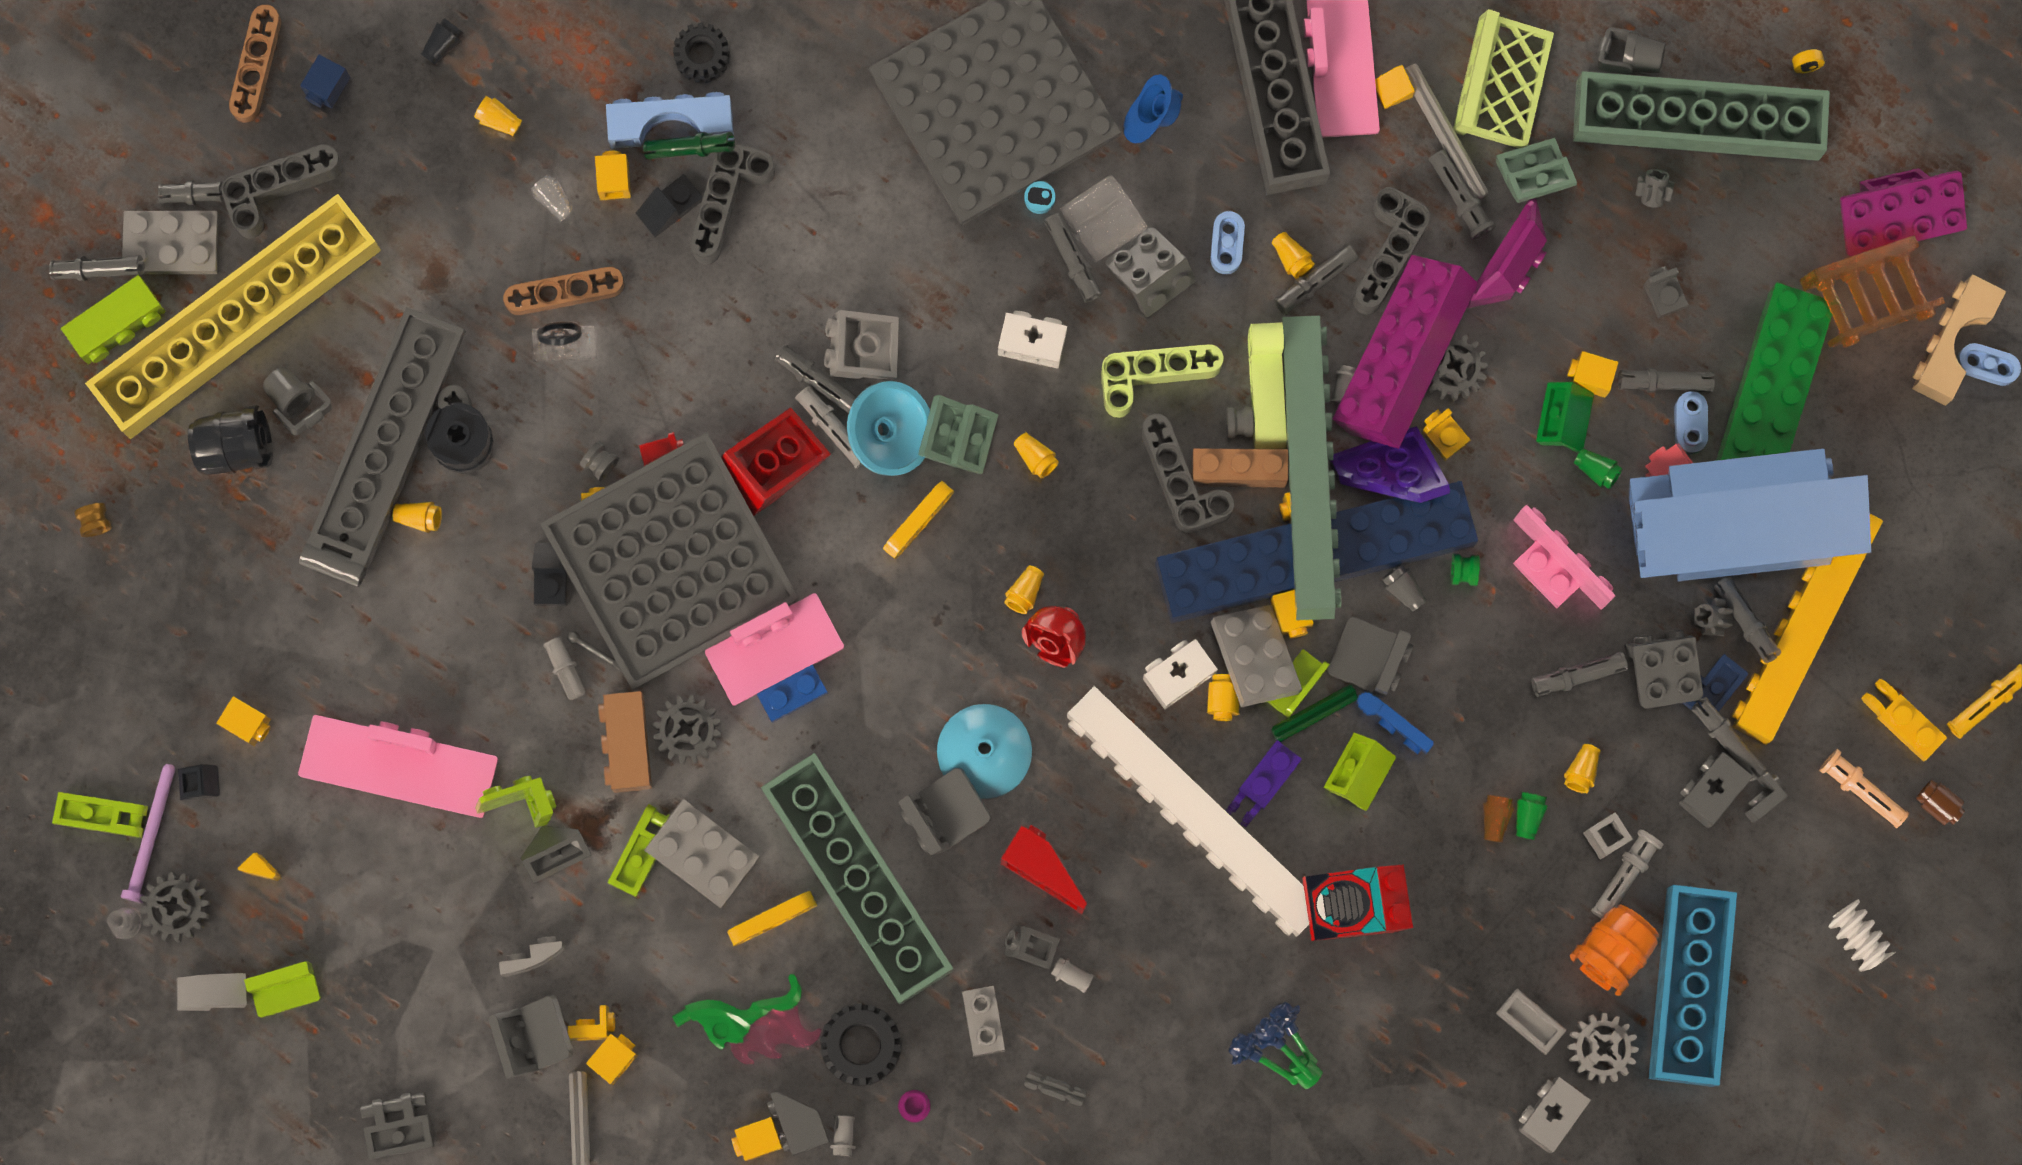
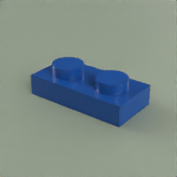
[757,664,828,723]

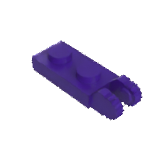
[1225,740,1302,827]

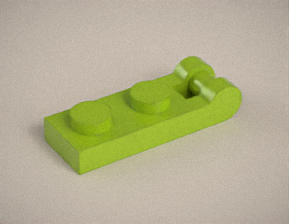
[52,792,148,838]
[607,804,670,898]

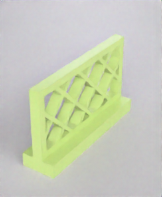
[1453,9,1554,148]

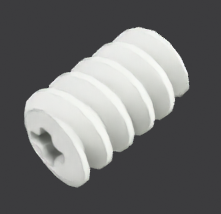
[1828,899,1896,972]

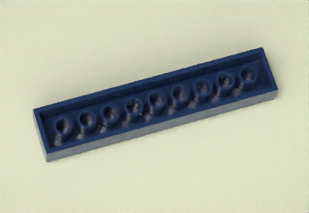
[1155,481,1478,624]

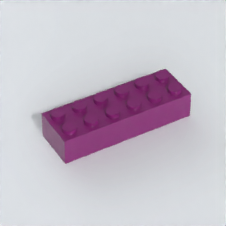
[1332,255,1478,449]

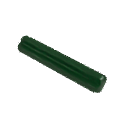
[1271,685,1358,742]

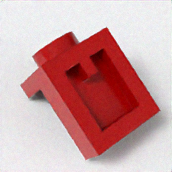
[639,432,684,466]

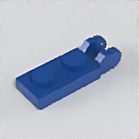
[1357,691,1434,755]

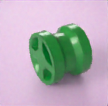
[1451,553,1480,586]

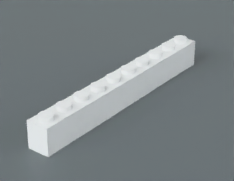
[1067,686,1309,937]

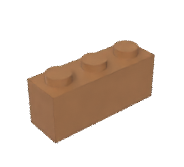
[1191,448,1288,488]
[598,691,652,793]

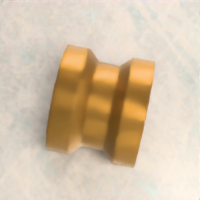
[74,503,112,537]

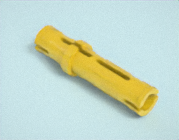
[1947,664,2022,739]

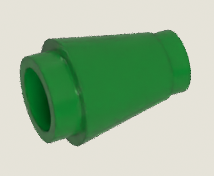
[1574,448,1623,489]
[1516,792,1548,840]

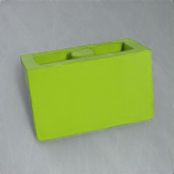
[1267,649,1330,718]
[1324,733,1396,811]
[244,961,321,1018]

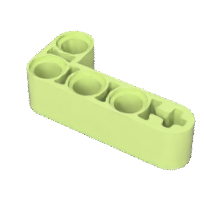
[1248,322,1287,449]
[1101,344,1224,418]

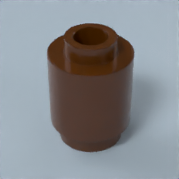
[1916,780,1965,826]

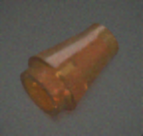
[1483,795,1515,842]

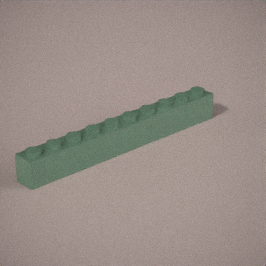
[1282,316,1341,620]

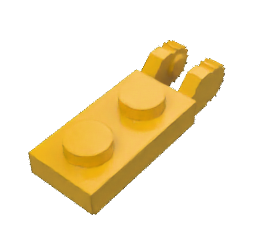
[1861,678,1947,761]

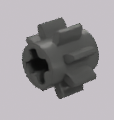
[1635,169,1675,208]
[1694,598,1733,636]

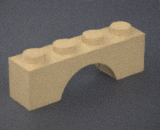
[1912,274,2006,406]

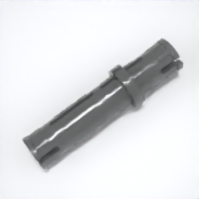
[1044,212,1103,303]
[1274,244,1358,315]
[49,255,145,281]
[774,345,857,414]
[1618,368,1715,393]
[1714,577,1781,663]
[1531,651,1628,697]
[1691,697,1767,781]

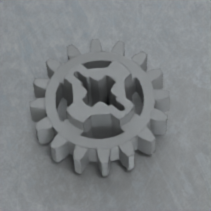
[1567,1013,1639,1084]

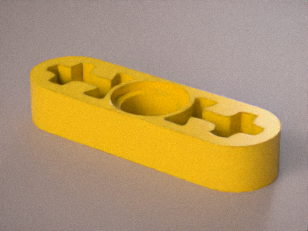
[883,481,954,559]
[727,891,817,946]

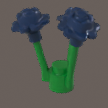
[1228,1002,1323,1089]

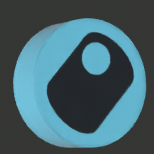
[1024,181,1055,214]

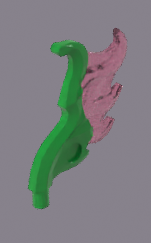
[672,974,821,1064]

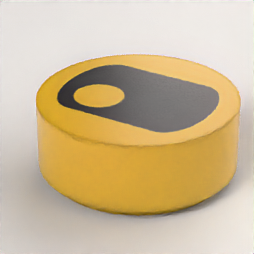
[1792,49,1825,73]

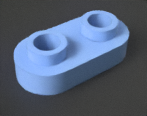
[1210,211,1245,274]
[1957,343,2021,386]
[1674,391,1708,455]

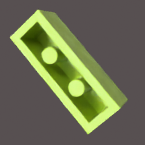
[60,275,166,365]

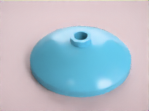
[847,381,930,476]
[937,704,1032,799]

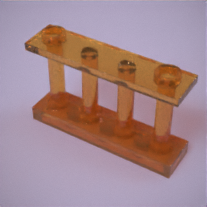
[1799,235,1945,348]

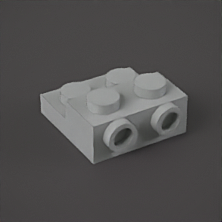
[824,310,899,380]

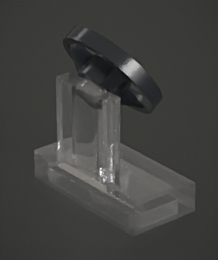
[532,322,597,362]

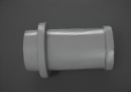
[1331,365,1356,405]
[1051,957,1094,994]
[830,1116,856,1156]

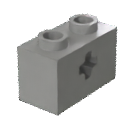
[962,986,1005,1057]
[1518,1077,1591,1153]

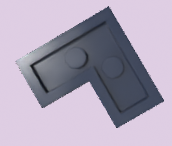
[1683,654,1749,712]

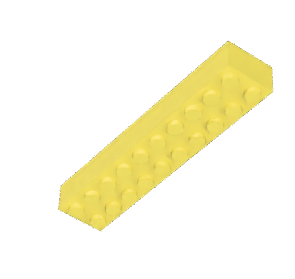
[85,194,381,439]

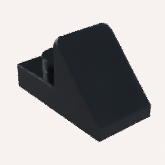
[636,174,703,238]
[532,543,567,606]

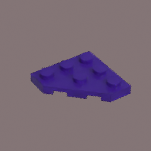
[1329,426,1450,503]

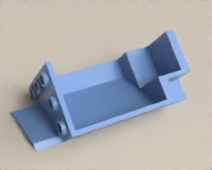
[1629,449,1871,581]

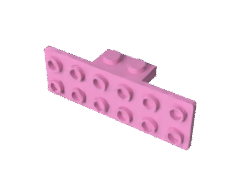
[1303,0,1380,138]
[298,715,498,818]

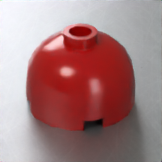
[1022,606,1086,668]

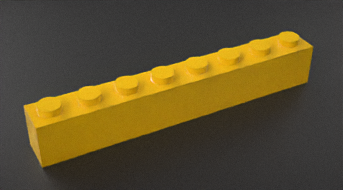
[1732,514,1883,745]

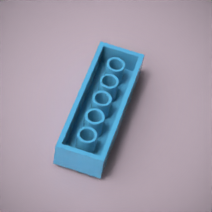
[1649,885,1737,1087]

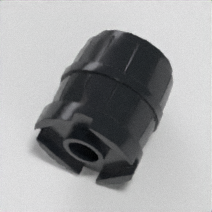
[425,403,494,474]
[188,405,273,475]

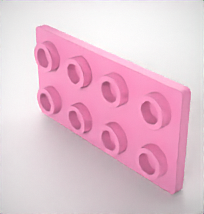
[1513,505,1615,610]
[705,593,844,706]

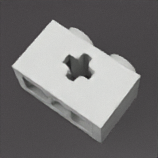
[998,311,1067,369]
[1143,639,1218,710]

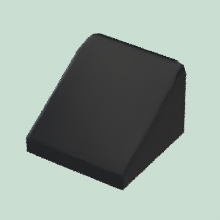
[178,764,220,801]

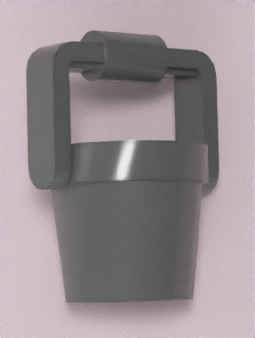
[1596,27,1666,74]
[263,367,332,435]

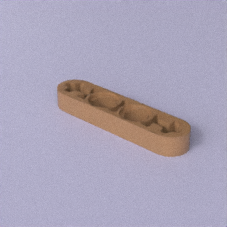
[229,5,281,123]
[503,267,624,315]

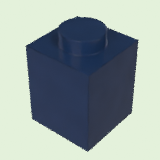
[300,54,351,108]

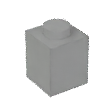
[1583,812,1633,860]

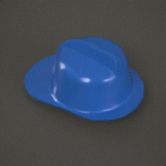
[1123,74,1183,144]

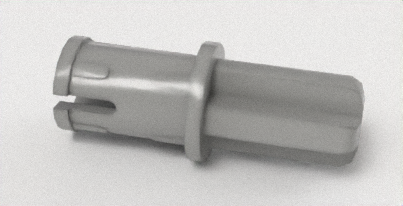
[543,637,585,700]

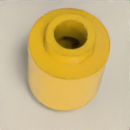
[1207,674,1239,721]

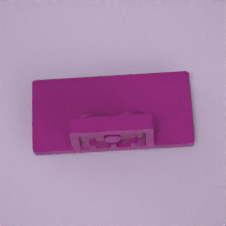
[1840,168,1967,256]

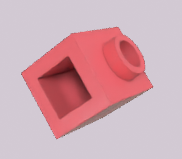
[1645,444,1693,477]

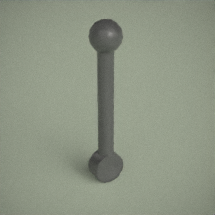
[567,631,621,671]

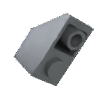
[767,1092,830,1156]

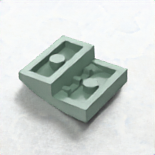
[1496,138,1577,203]
[918,395,998,474]

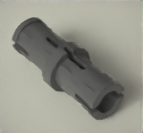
[158,180,224,205]

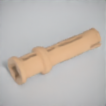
[1819,749,1909,828]

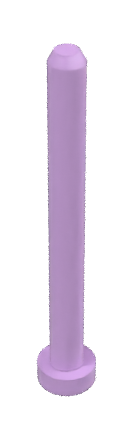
[121,764,175,903]

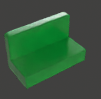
[1536,382,1594,452]

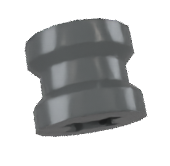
[438,385,472,409]
[1226,406,1254,438]
[580,441,619,481]

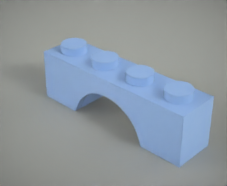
[606,92,734,149]

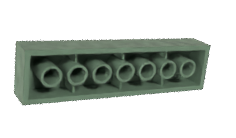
[1573,71,1830,161]
[761,753,954,1005]

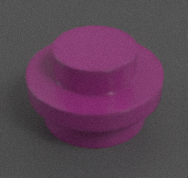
[898,1090,930,1122]

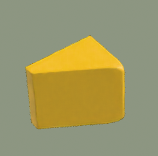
[1375,65,1415,109]
[238,853,281,881]

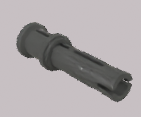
[1428,149,1496,240]

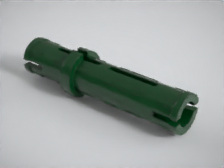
[643,132,735,160]

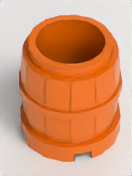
[1570,904,1659,996]

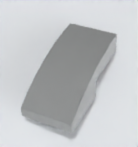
[499,936,566,977]
[177,973,247,1011]

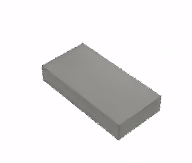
[1496,988,1566,1055]

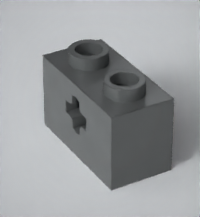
[1678,752,1753,828]

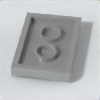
[122,211,220,274]
[1211,605,1302,707]
[644,799,760,908]

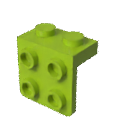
[475,775,556,828]

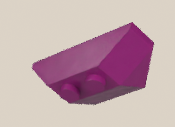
[1467,198,1547,308]

